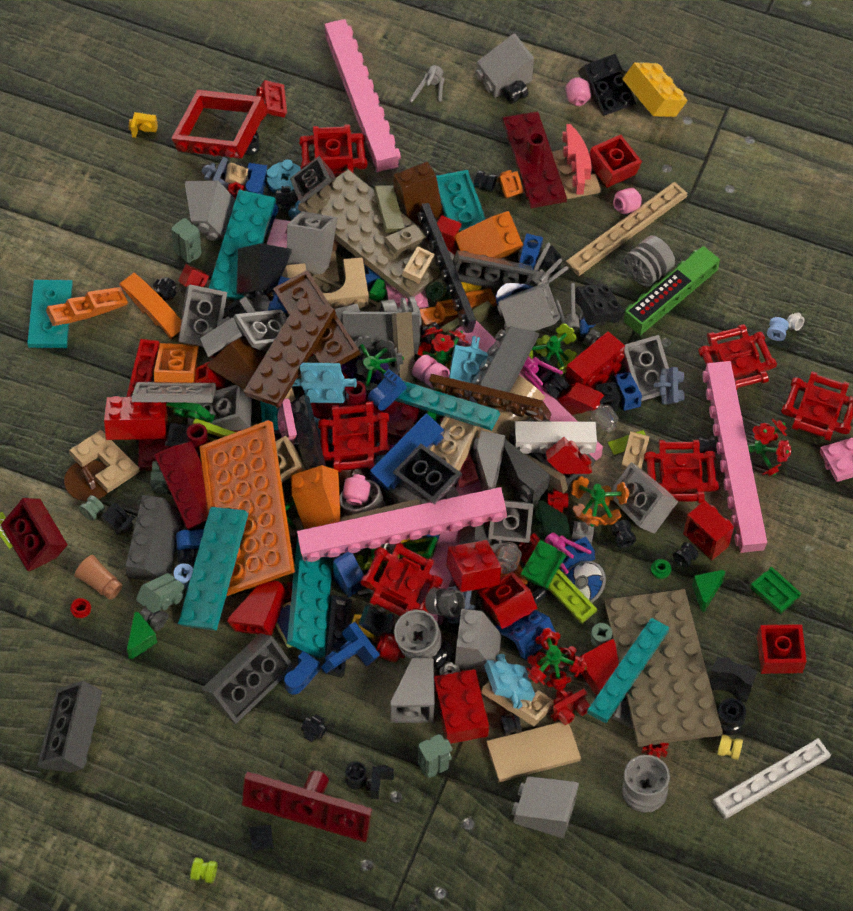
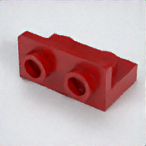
[256,80,287,120]

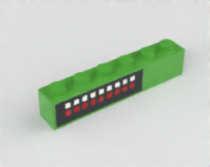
[624,246,720,336]

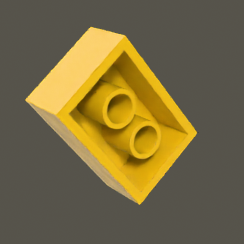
[623,63,688,117]

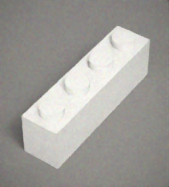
[514,421,597,454]

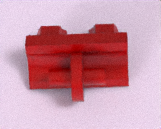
[550,689,590,726]

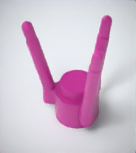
[521,356,563,395]
[544,533,591,574]

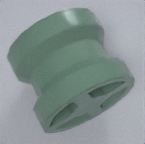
[79,495,105,521]
[591,623,612,647]

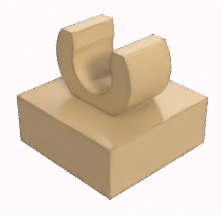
[225,162,248,186]

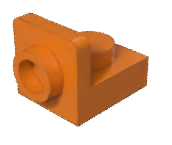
[497,170,524,199]

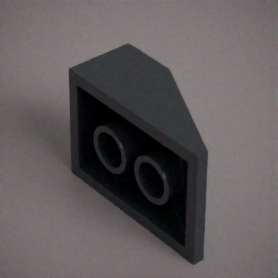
[393,444,463,505]

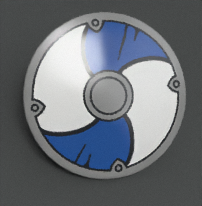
[564,561,606,603]

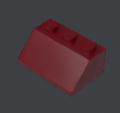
[0,498,68,571]

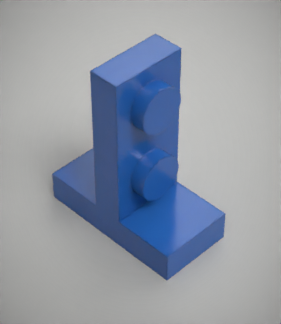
[321,622,380,674]

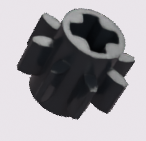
[276,186,295,209]
[153,277,177,301]
[301,714,327,742]

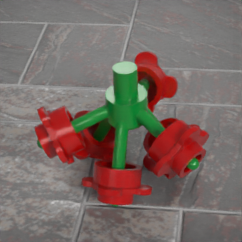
[526,628,587,690]

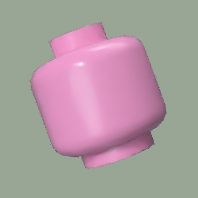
[566,78,591,106]
[613,187,641,214]
[342,474,371,506]

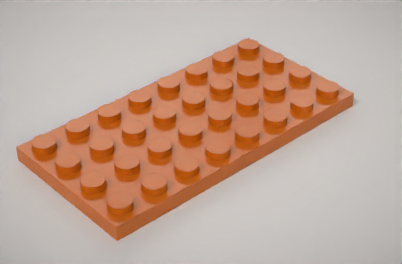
[199,420,295,596]

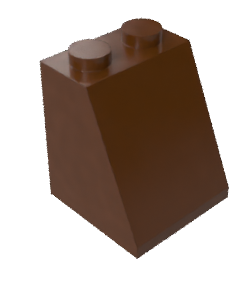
[394,161,443,226]
[207,336,266,389]

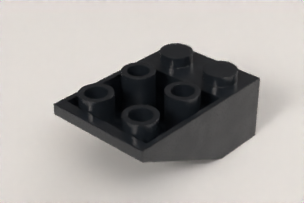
[578,53,637,116]

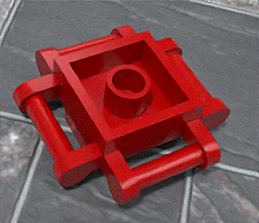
[299,124,368,178]
[698,324,777,390]
[781,371,853,441]
[318,401,390,473]
[644,440,719,504]
[361,543,443,616]

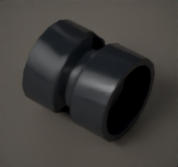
[718,698,746,736]

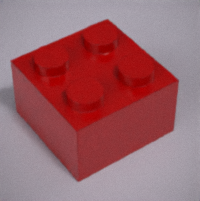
[589,134,642,188]
[683,501,734,561]
[446,540,502,592]
[477,571,538,629]
[757,624,807,674]

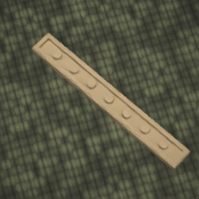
[566,182,687,276]

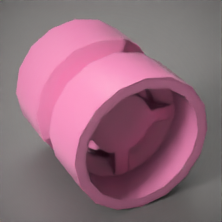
[412,355,450,390]

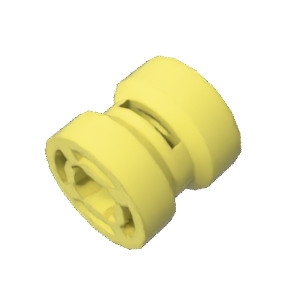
[717,734,743,760]

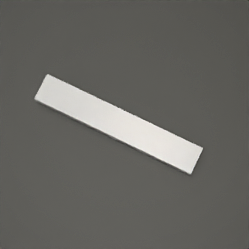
[713,738,831,819]

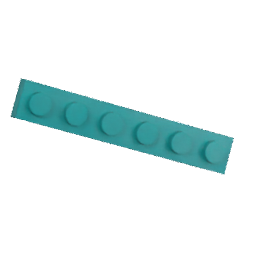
[394,381,500,431]
[587,618,669,724]

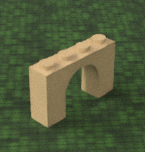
[286,257,369,309]

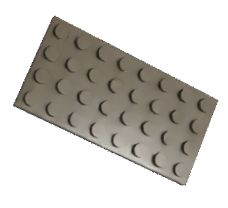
[297,170,455,299]
[604,589,722,747]

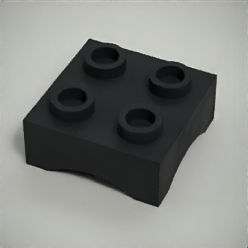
[575,284,625,326]
[709,656,757,703]

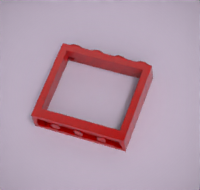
[171,90,267,159]

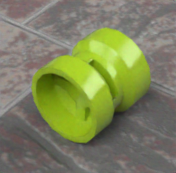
[190,858,218,884]

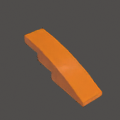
[119,272,181,339]
[46,287,128,326]
[419,288,497,326]

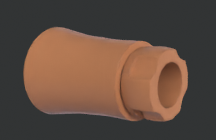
[74,555,123,600]

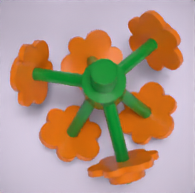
[571,476,629,527]

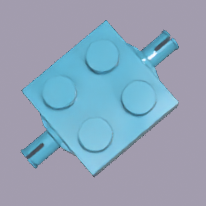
[449,336,489,383]
[293,363,357,403]
[484,654,535,709]

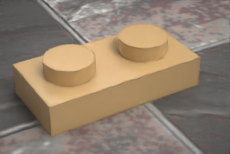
[402,246,435,284]
[620,431,649,470]

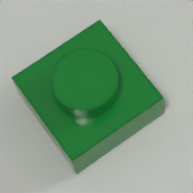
[369,279,386,303]

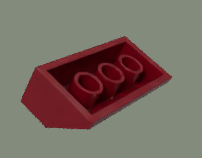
[154,441,208,530]

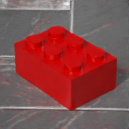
[565,331,625,390]
[104,396,168,440]
[434,669,489,744]

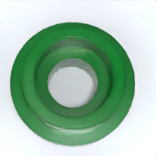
[651,559,671,579]

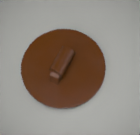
[64,460,107,502]

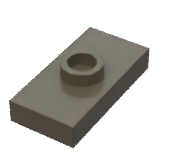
[384,224,426,254]

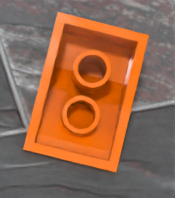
[455,211,523,259]
[154,343,199,383]
[291,465,341,530]

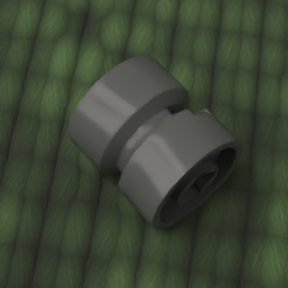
[425,587,465,618]

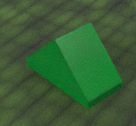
[400,536,437,567]
[692,570,726,612]
[127,612,157,659]

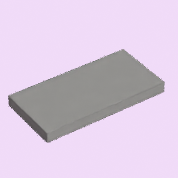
[132,382,216,403]

